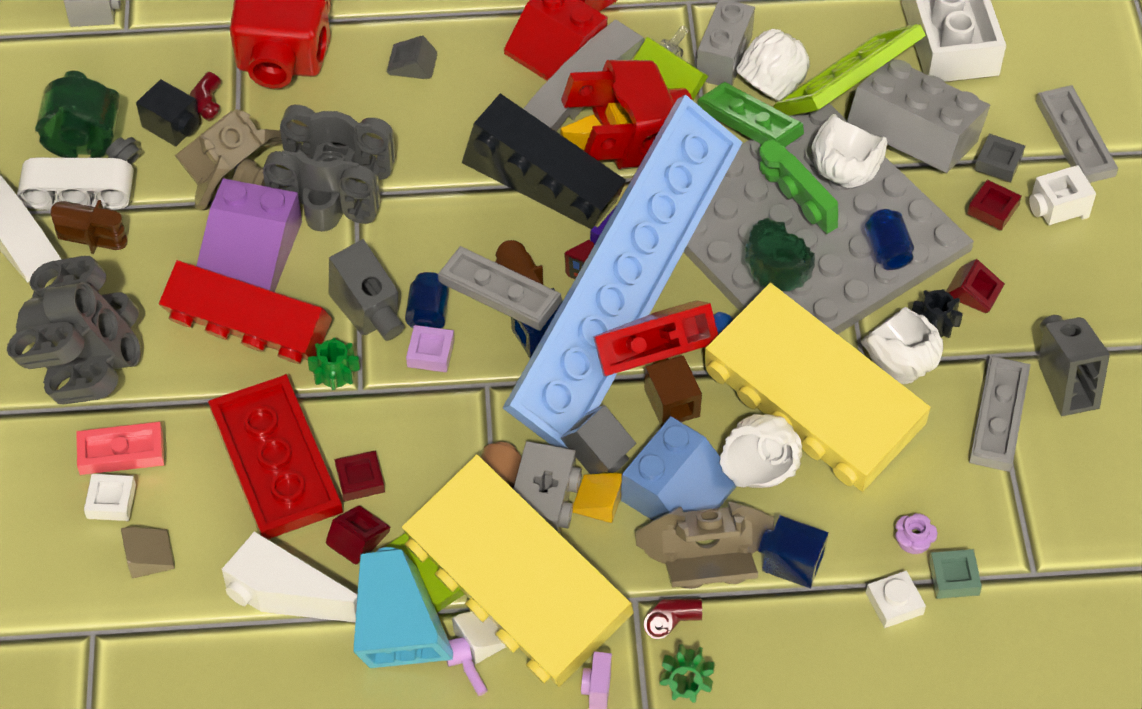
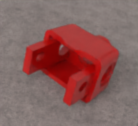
[230,0,331,89]
[561,60,692,169]

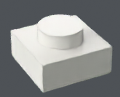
[84,474,136,521]
[866,570,926,628]

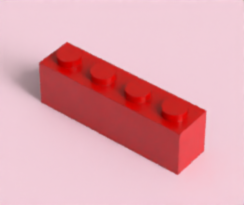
[159,260,332,364]

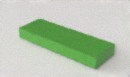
[697,82,804,147]

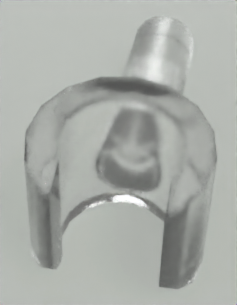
[660,26,688,58]

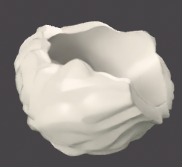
[736,29,810,102]
[811,114,888,188]
[861,307,943,384]
[720,414,802,488]

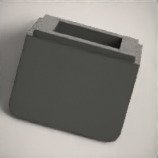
[386,35,437,79]

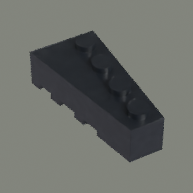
[462,93,626,229]

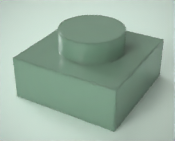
[929,549,982,599]

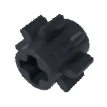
[912,289,963,338]

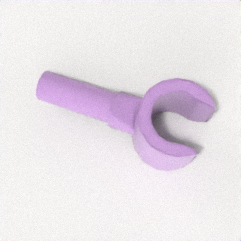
[446,638,488,696]

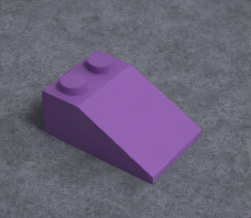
[196,178,302,292]

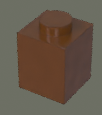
[644,355,702,427]

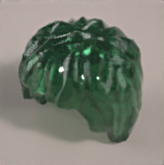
[745,218,815,292]

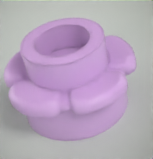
[895,513,937,554]

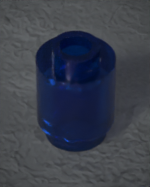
[864,209,914,270]
[405,272,449,329]

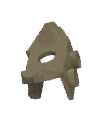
[175,109,282,210]
[636,502,774,589]

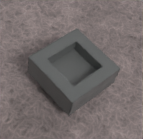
[975,134,1025,182]

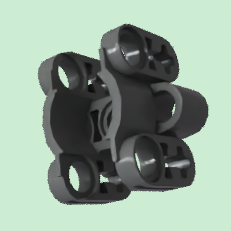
[263,105,396,231]
[7,256,141,405]

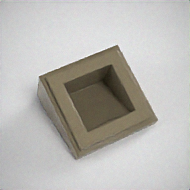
[121,527,175,579]

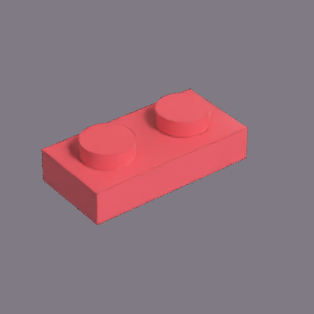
[76,422,164,475]

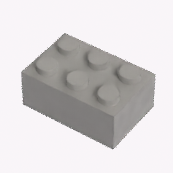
[847,59,990,173]

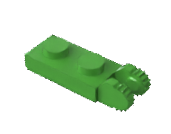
[759,139,838,234]

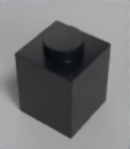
[136,79,200,147]

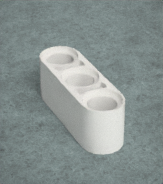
[17,158,134,210]

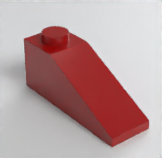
[593,300,718,376]

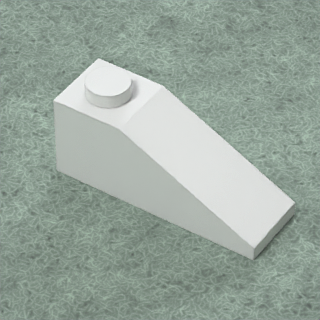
[222,532,357,623]

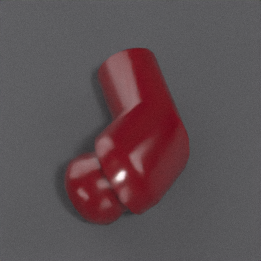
[644,599,702,639]

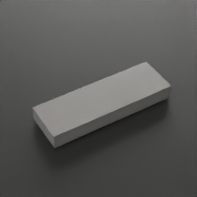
[1036,85,1118,183]
[438,246,562,331]
[969,356,1031,472]

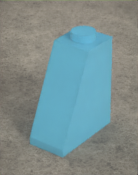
[353,547,453,668]

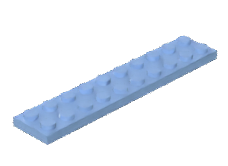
[503,95,743,449]

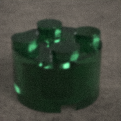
[35,71,120,158]

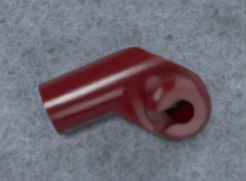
[190,72,221,121]

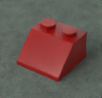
[504,0,608,81]

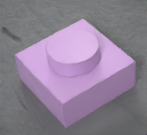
[406,325,455,372]
[581,652,612,709]

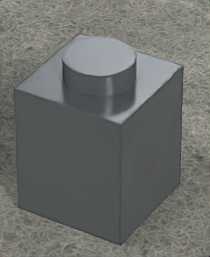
[560,405,636,474]

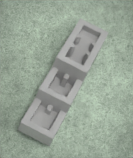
[523,19,645,131]

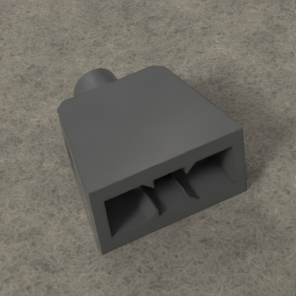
[328,239,404,341]
[1039,315,1110,417]

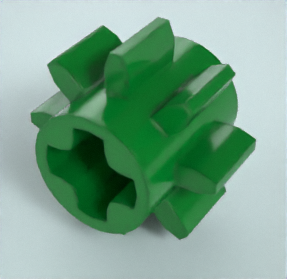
[308,338,360,390]
[659,644,715,703]

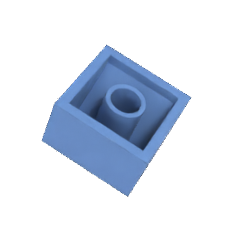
[621,416,737,521]

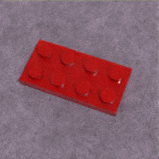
[208,374,343,540]

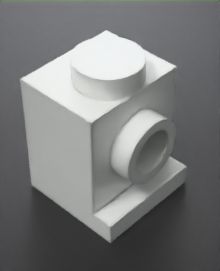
[1029,165,1096,225]

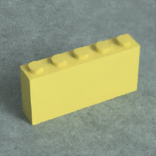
[705,282,931,492]
[402,455,634,687]

